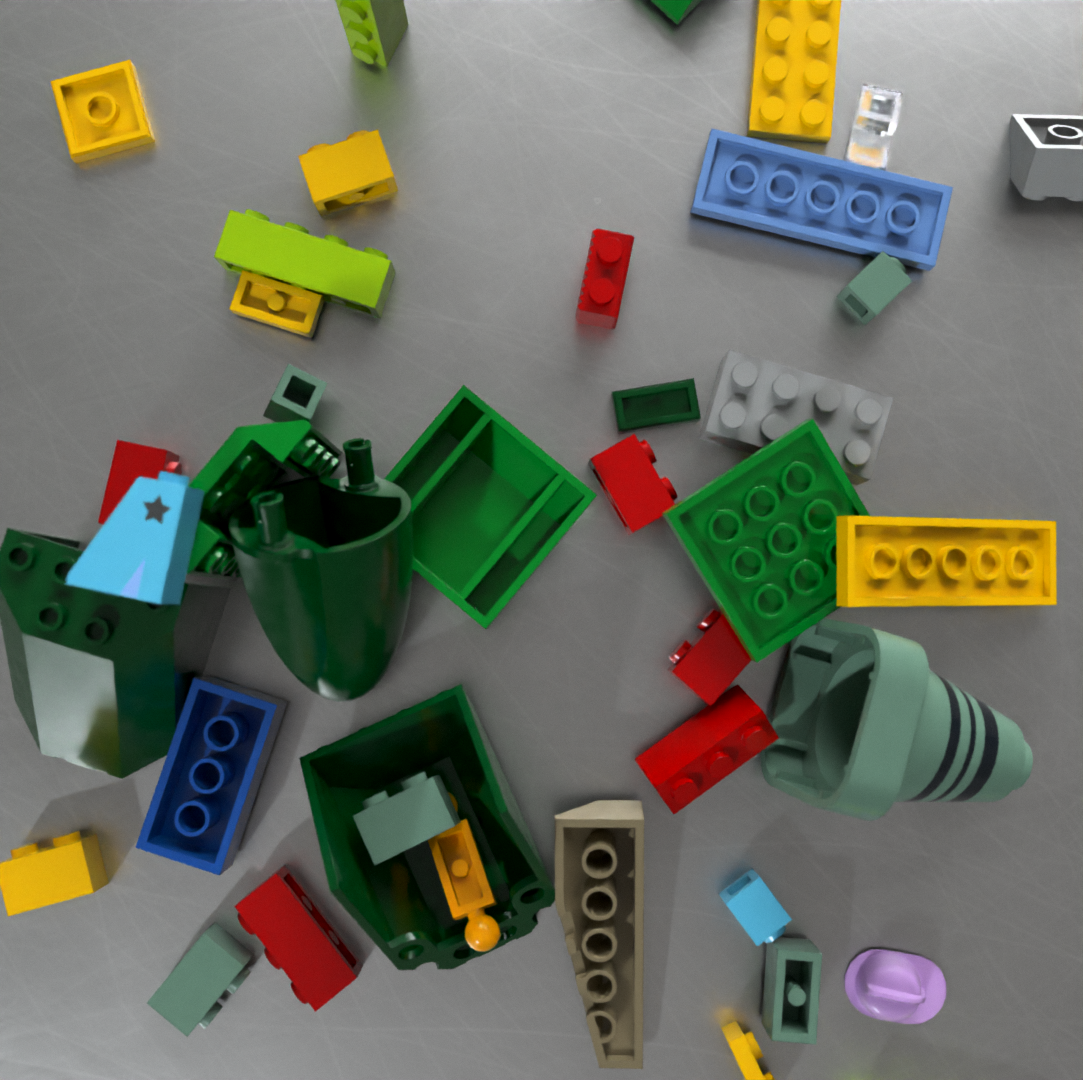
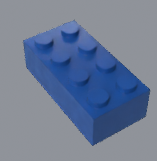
[135,675,288,876]

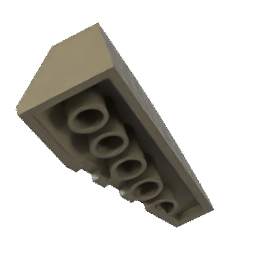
[555,800,644,1069]

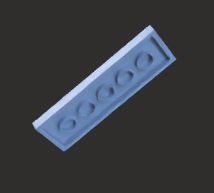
[690,129,953,271]

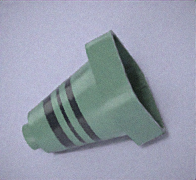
[761,618,1033,821]

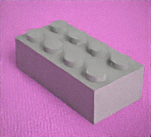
[699,349,894,485]

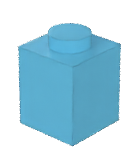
[719,868,792,946]

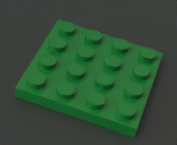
[662,419,870,663]

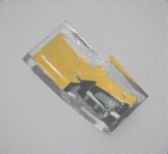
[843,83,903,170]

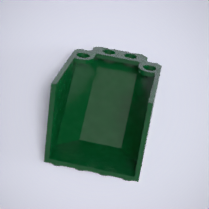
[0,528,231,779]
[299,684,555,970]

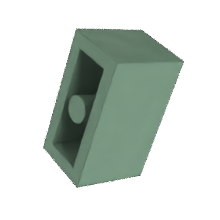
[353,771,461,866]
[147,922,254,1037]
[761,937,822,1044]

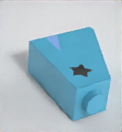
[66,471,205,605]

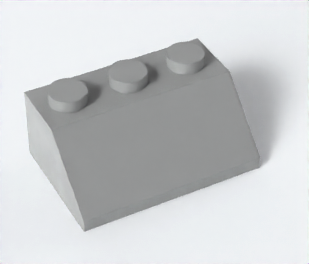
[1010,114,1083,201]

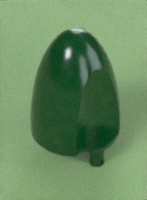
[229,438,413,702]

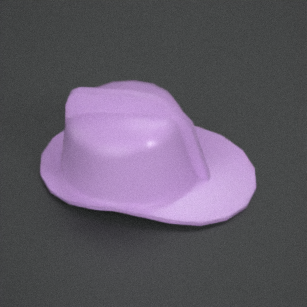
[845,949,946,1024]

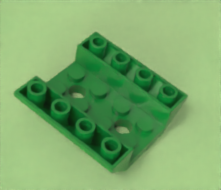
[187,420,343,581]

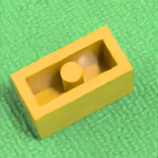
[298,129,398,217]
[0,830,109,916]

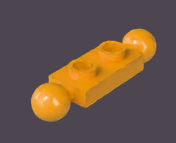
[428,792,500,952]

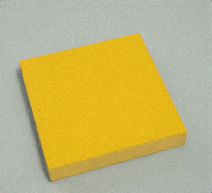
[50,60,155,164]

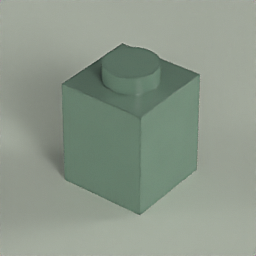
[836,251,912,325]
[263,364,328,423]

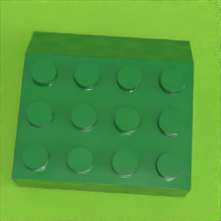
[384,385,597,629]

